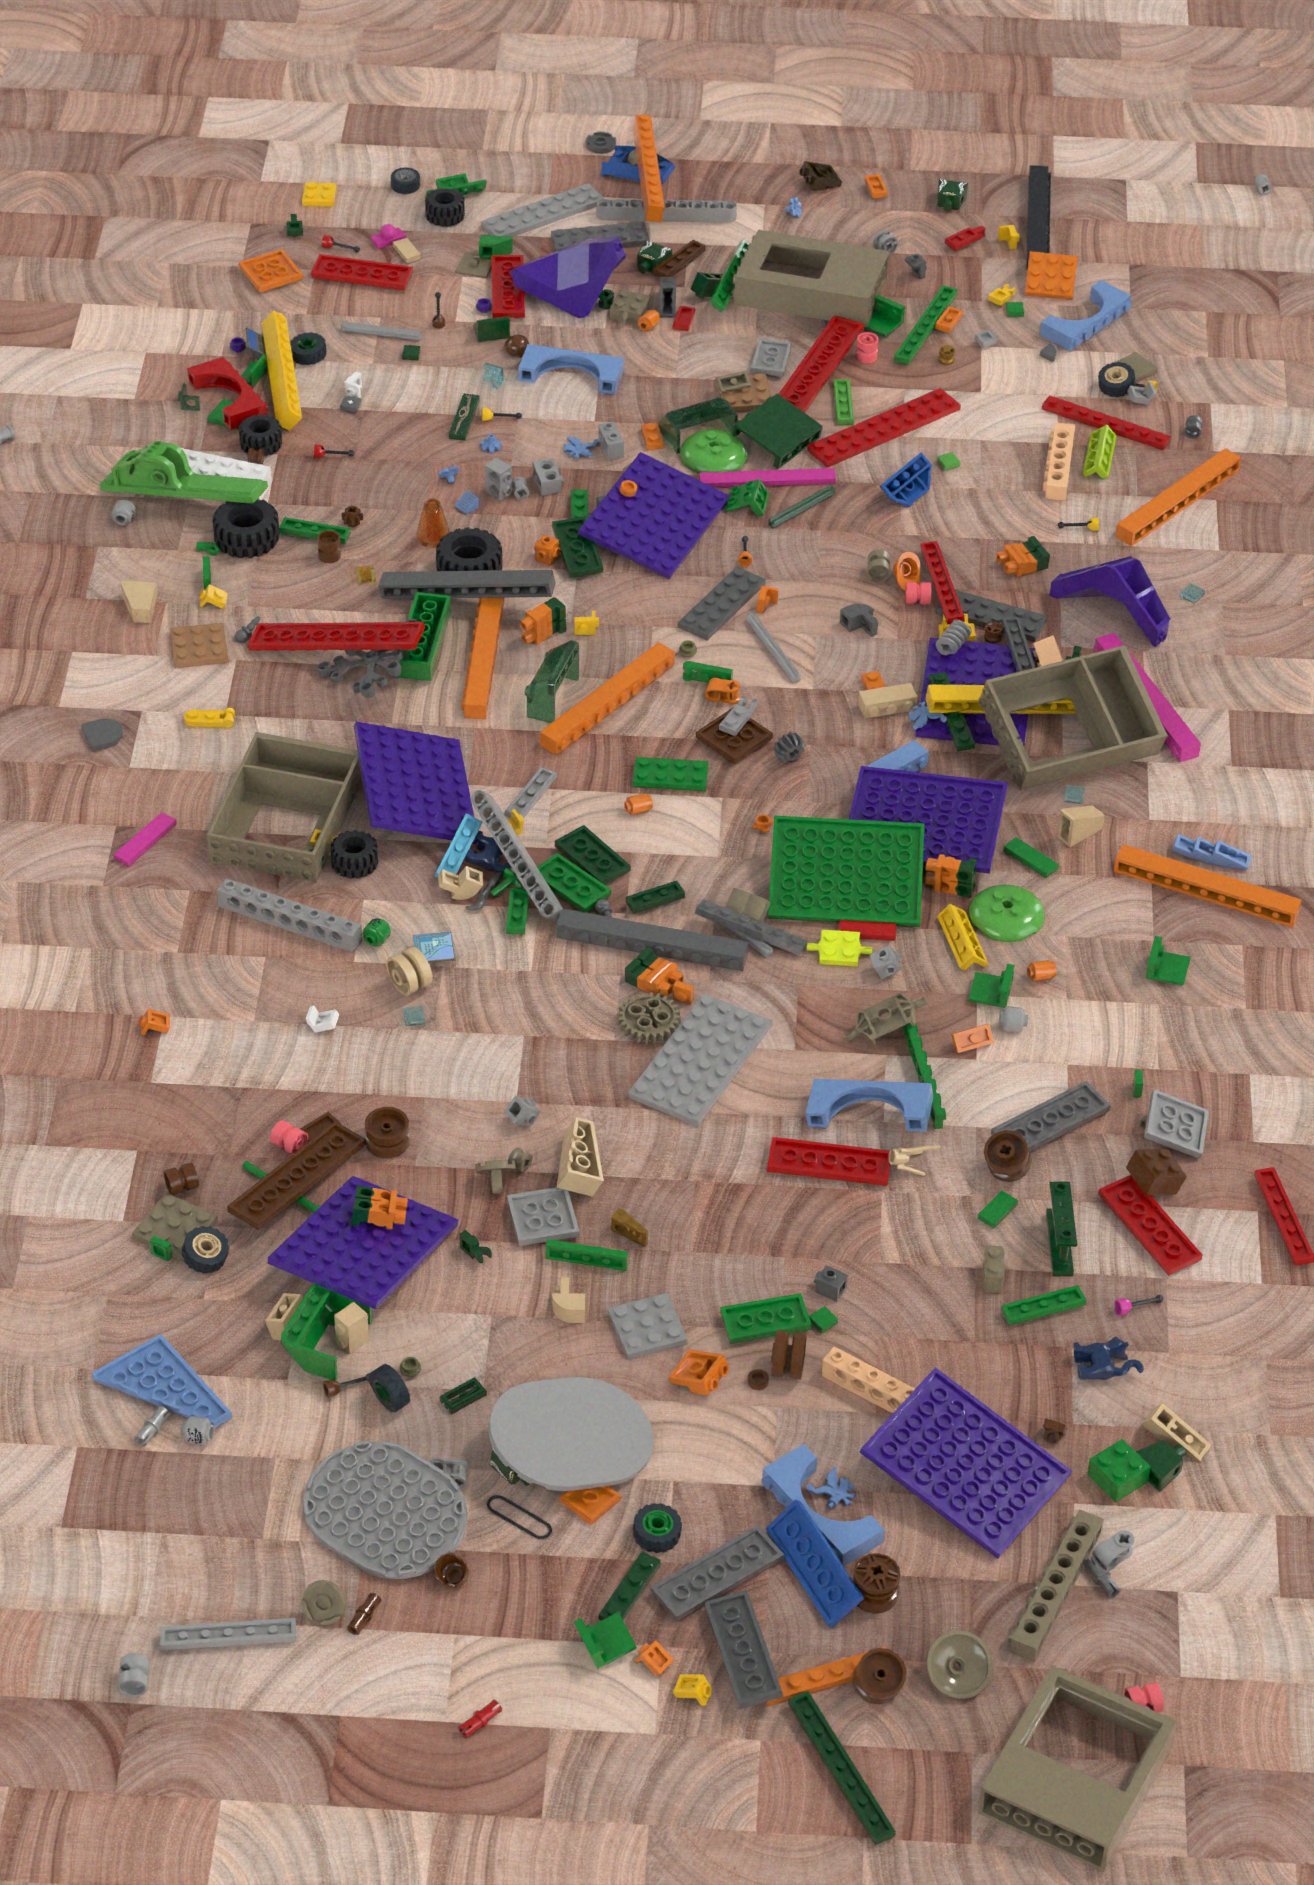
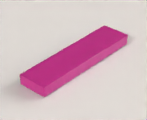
[114,812,177,866]

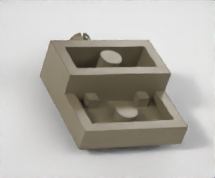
[610,290,651,324]

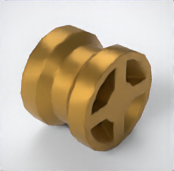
[938,345,955,365]

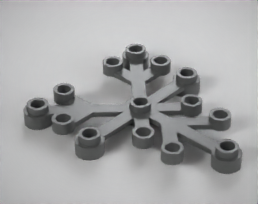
[317,619,417,698]

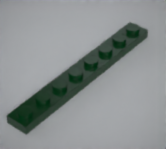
[788,1691,896,1845]

